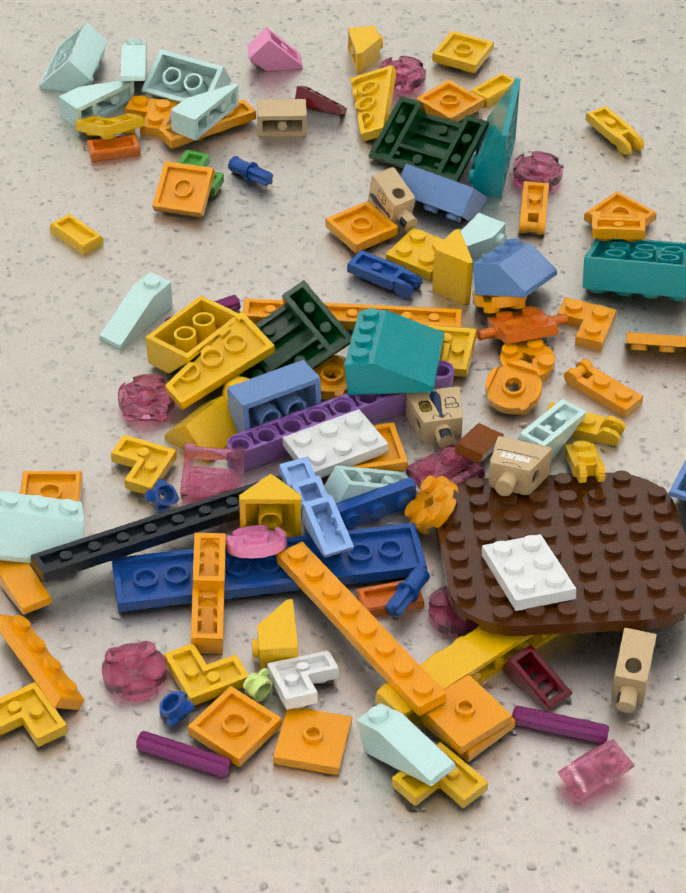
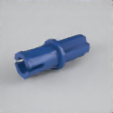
[228,156,273,186]
[385,566,430,618]

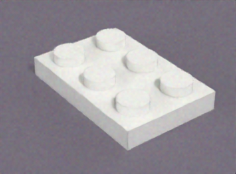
[283,409,388,478]
[482,534,577,611]

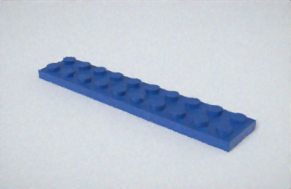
[112,522,427,612]

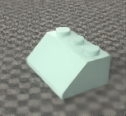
[39,22,107,92]
[141,49,231,103]
[0,491,85,564]

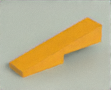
[191,533,226,655]
[0,560,52,615]

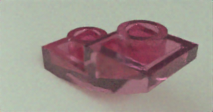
[557,739,635,802]

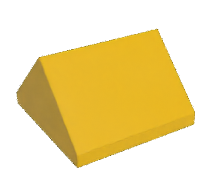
[432,229,473,305]
[164,396,238,464]
[239,474,301,538]

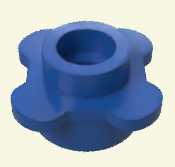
[145,479,179,514]
[159,691,194,726]

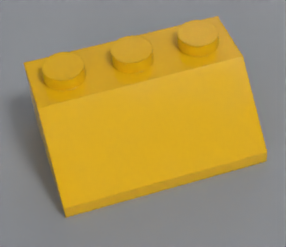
[145,295,239,373]

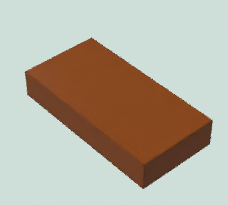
[454,423,504,463]

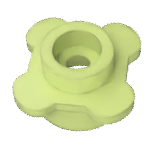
[243,668,274,702]

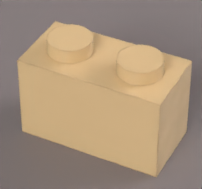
[257,99,307,137]

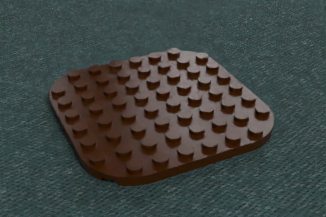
[436,470,686,636]

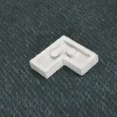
[267,650,339,710]

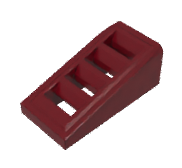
[295,85,347,115]
[502,644,572,712]

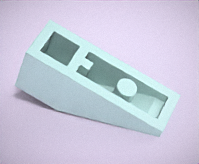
[121,38,148,81]
[58,80,135,127]
[170,83,239,141]
[461,213,507,263]
[99,272,173,350]
[518,399,587,462]
[324,465,418,504]
[356,703,456,786]

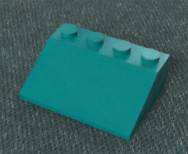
[468,78,521,198]
[583,238,686,301]
[344,308,444,395]

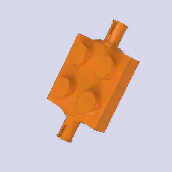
[477,306,568,344]

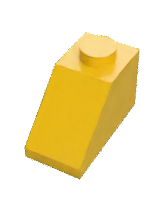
[347,26,383,74]
[251,599,298,670]

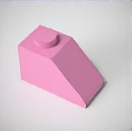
[247,27,303,71]

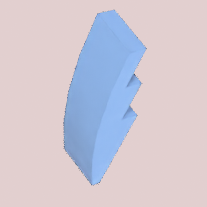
[278,456,354,558]

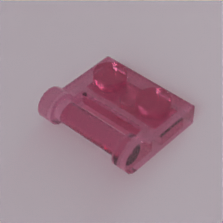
[180,442,245,499]
[406,444,485,489]

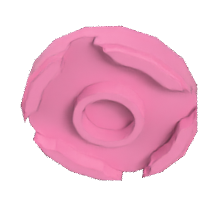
[226,525,287,559]

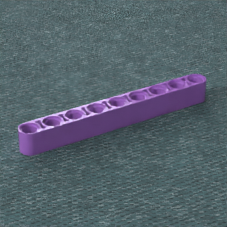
[227,360,454,473]

